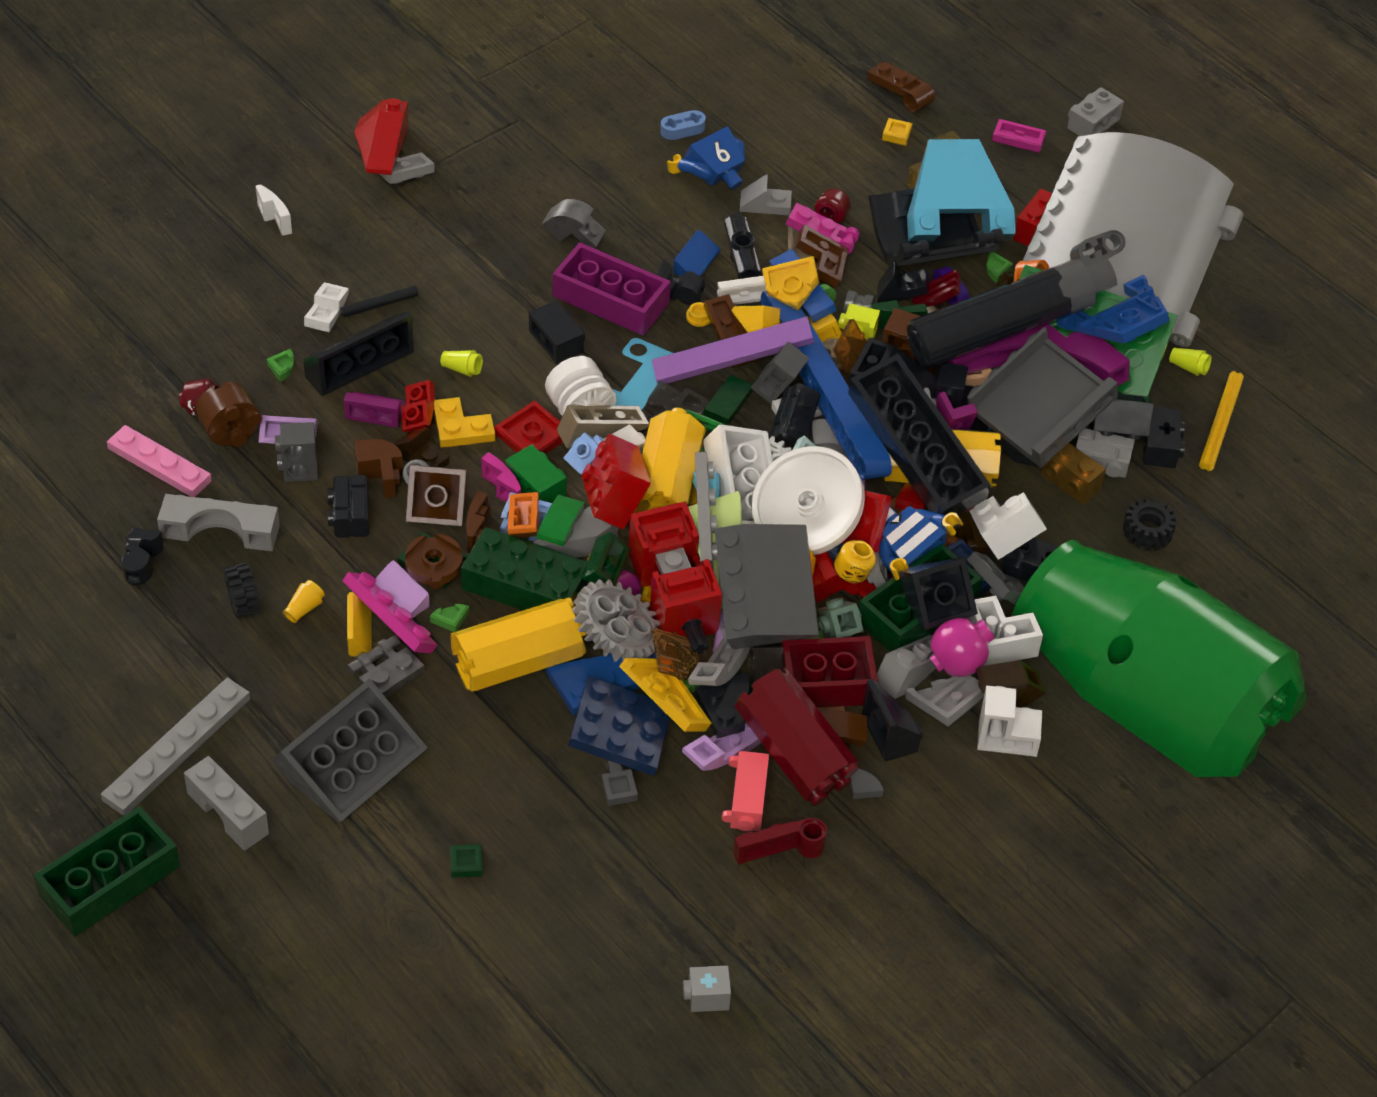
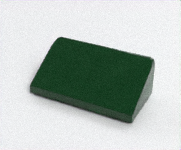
[581,531,630,586]

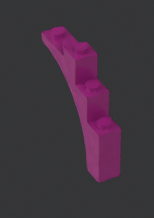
[947,324,1130,387]

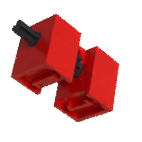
[628,501,722,654]

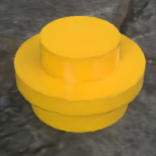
[686,302,710,327]

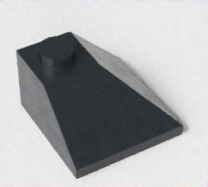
[899,557,978,630]
[862,679,923,762]

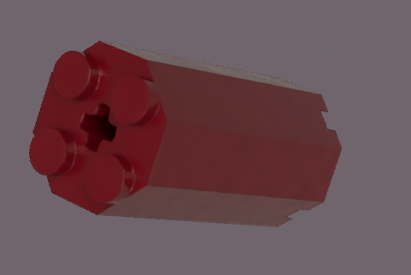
[735,668,859,806]

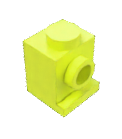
[838,303,880,342]

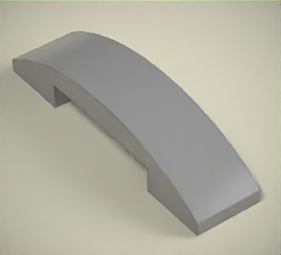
[688,623,750,686]

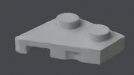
[906,675,984,726]

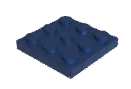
[568,675,669,776]

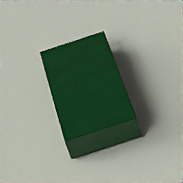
[704,375,753,425]

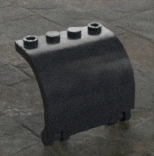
[868,188,1004,267]

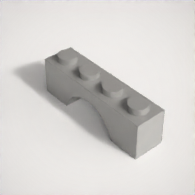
[157,494,280,551]

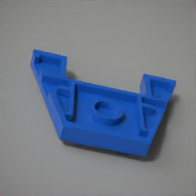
[1057,275,1169,343]

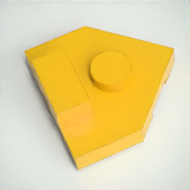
[762,256,819,311]

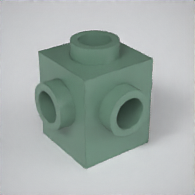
[817,598,864,638]

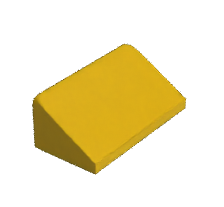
[347,592,372,657]

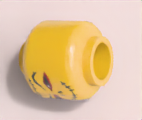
[834,540,876,583]

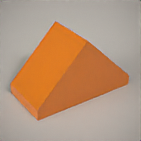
[507,492,541,538]

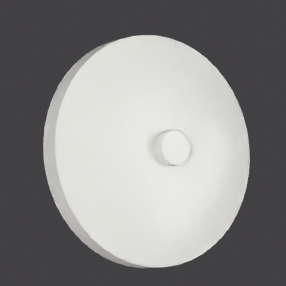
[752,446,865,555]

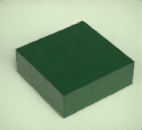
[450,844,483,878]

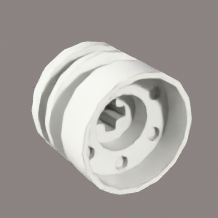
[545,356,617,416]

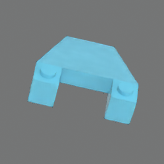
[907,139,1016,241]

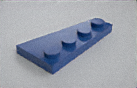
[546,645,678,716]

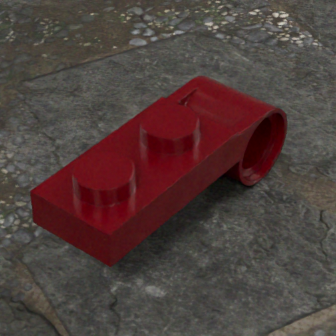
[733,818,827,864]

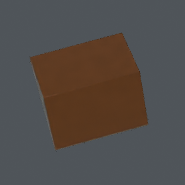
[406,465,468,526]

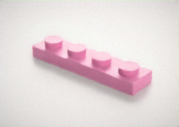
[107,425,212,497]

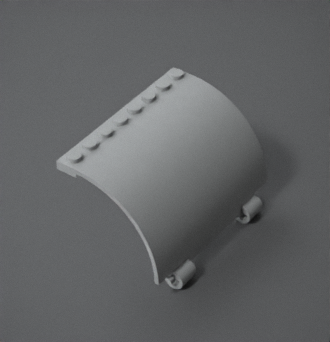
[1023,132,1244,347]

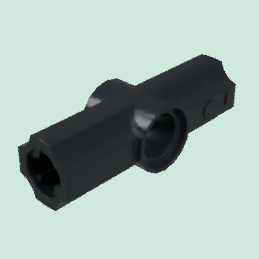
[724,213,761,279]

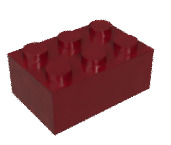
[780,636,878,708]

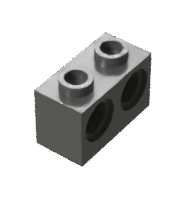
[750,342,809,404]
[275,422,318,482]

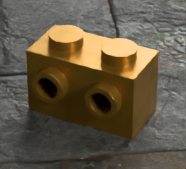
[1041,443,1106,505]

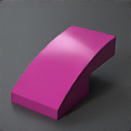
[481,452,521,503]

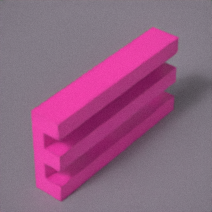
[992,119,1047,153]

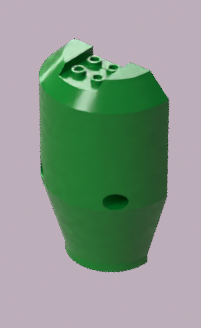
[1011,540,1306,777]

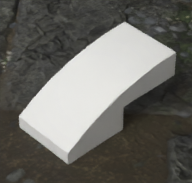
[256,185,292,236]
[304,282,349,332]

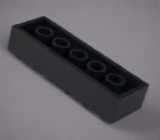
[848,354,991,515]

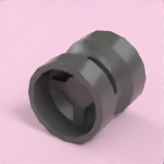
[843,290,875,314]

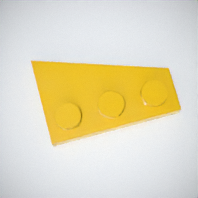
[619,658,711,732]

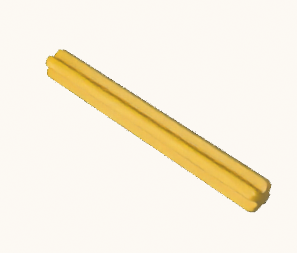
[1199,371,1244,471]

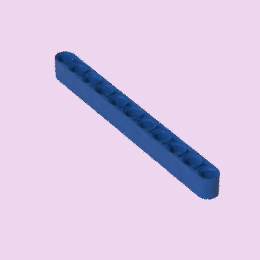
[761,291,892,480]

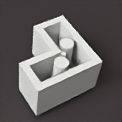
[970,492,1047,560]
[965,596,1043,665]
[977,686,1042,757]

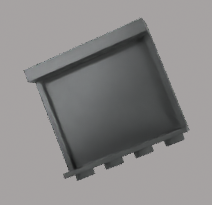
[967,327,1118,468]

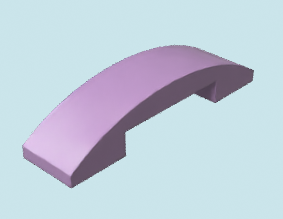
[682,723,761,771]

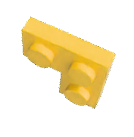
[434,397,495,448]

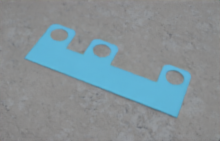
[613,338,673,410]

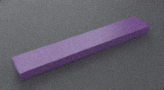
[652,317,814,386]

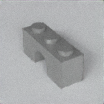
[184,756,269,851]

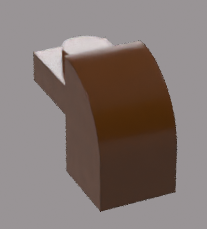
[354,439,403,498]

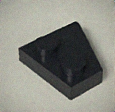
[695,672,750,738]

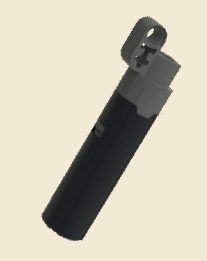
[907,230,1126,369]

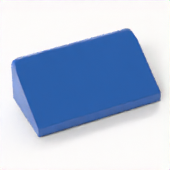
[673,230,720,277]

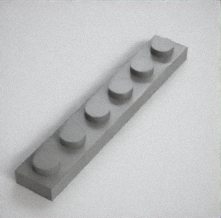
[101,677,250,816]

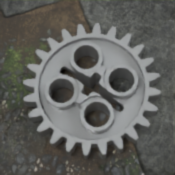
[572,579,662,662]

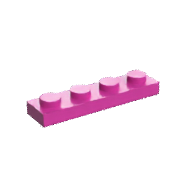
[342,572,438,654]

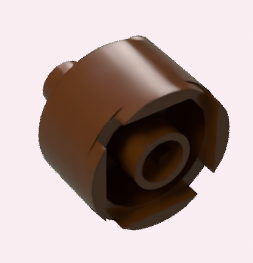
[196,382,262,447]

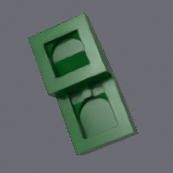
[537,495,585,546]

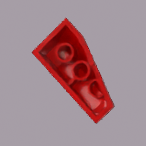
[354,98,408,175]

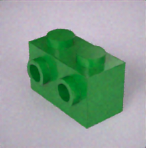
[505,444,567,503]

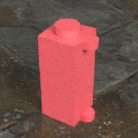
[722,751,769,831]

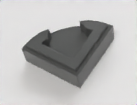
[850,769,884,799]

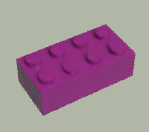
[552,242,671,336]

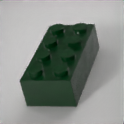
[461,527,589,610]
[858,544,983,652]
[33,806,180,937]

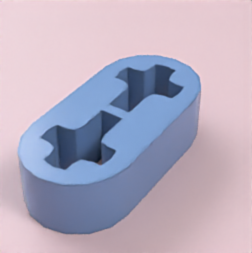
[660,110,706,140]

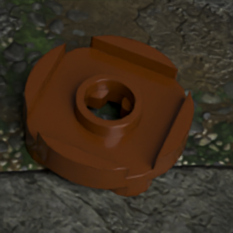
[405,534,463,589]

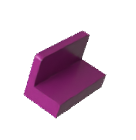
[344,392,406,428]
[936,392,978,431]

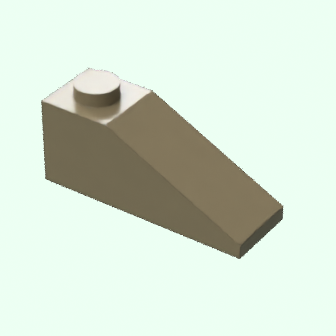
[557,405,649,448]

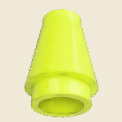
[1169,347,1211,376]
[440,350,483,377]

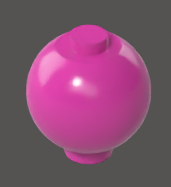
[929,618,995,677]

